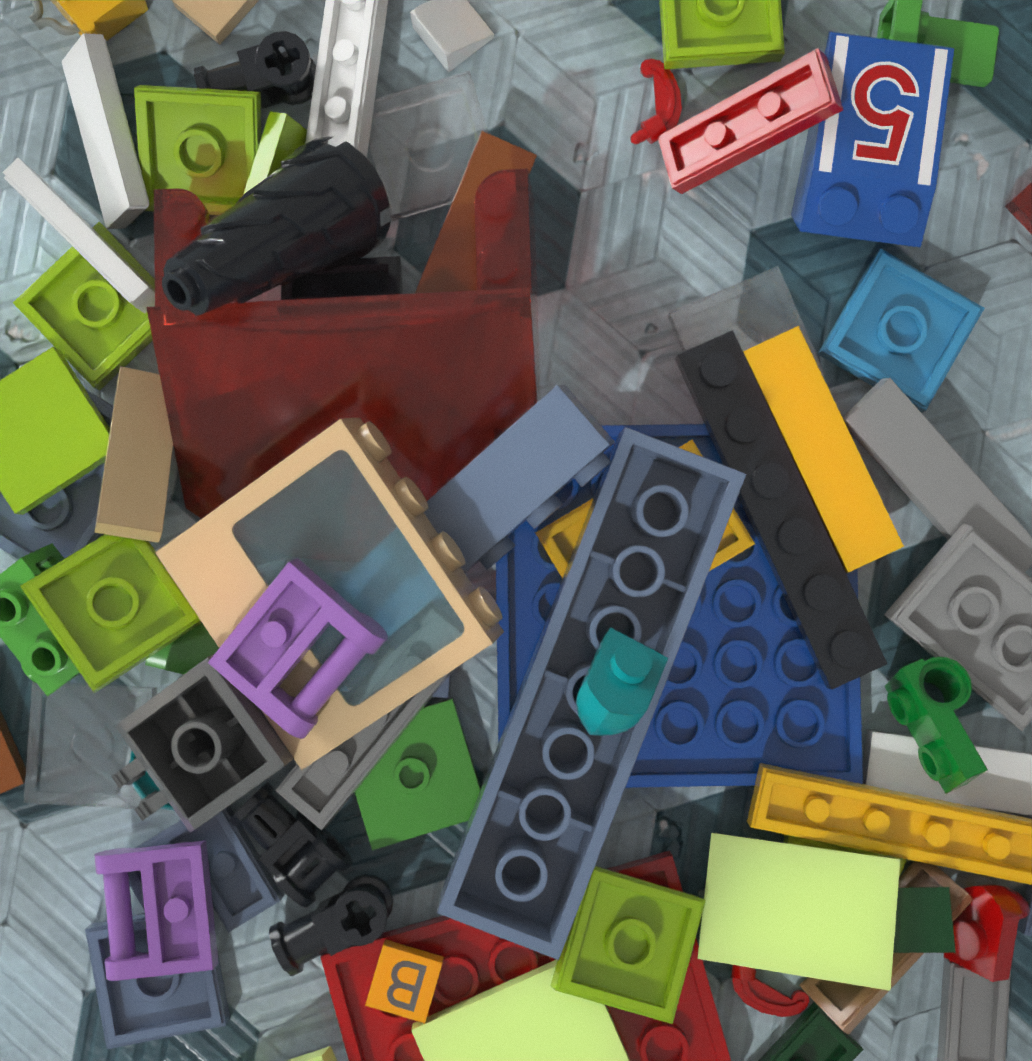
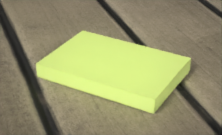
[697,833,900,991]
[411,959,630,1061]

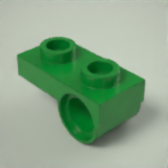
[884,657,988,794]

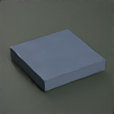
[85,913,230,1049]

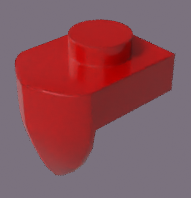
[943,885,1030,982]

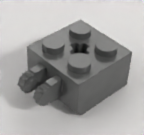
[111,654,294,833]

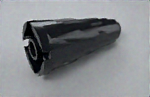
[162,136,391,316]

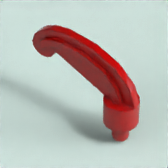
[630,58,682,145]
[731,965,809,1017]

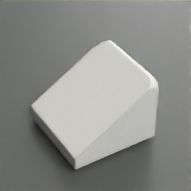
[410,0,494,73]

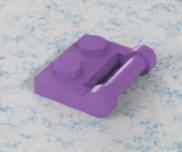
[208,558,388,739]
[94,840,218,981]

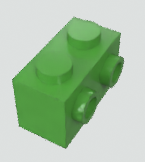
[0,543,80,697]

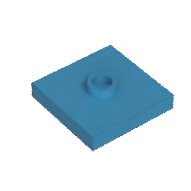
[817,249,985,413]

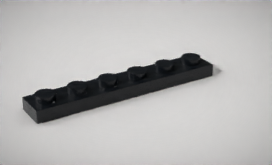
[675,330,887,690]

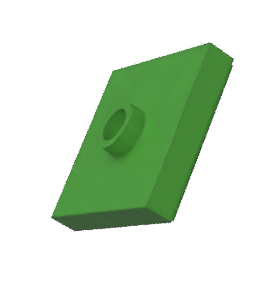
[355,697,481,850]

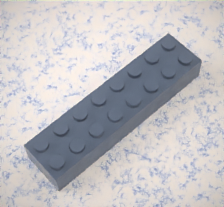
[437,427,746,960]

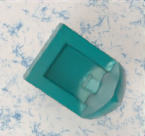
[576,627,668,736]

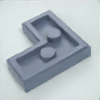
[128,805,284,933]

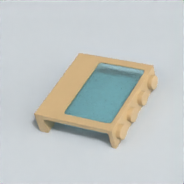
[155,418,504,770]

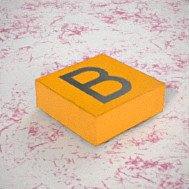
[365,939,444,1023]

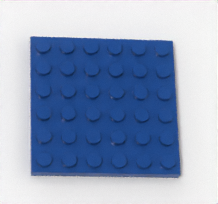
[494,424,863,788]

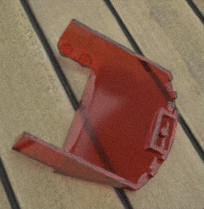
[146,168,541,562]

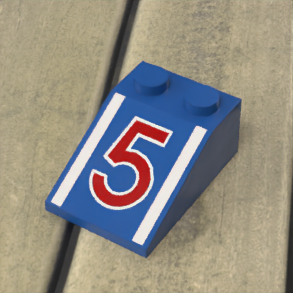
[791,31,954,248]

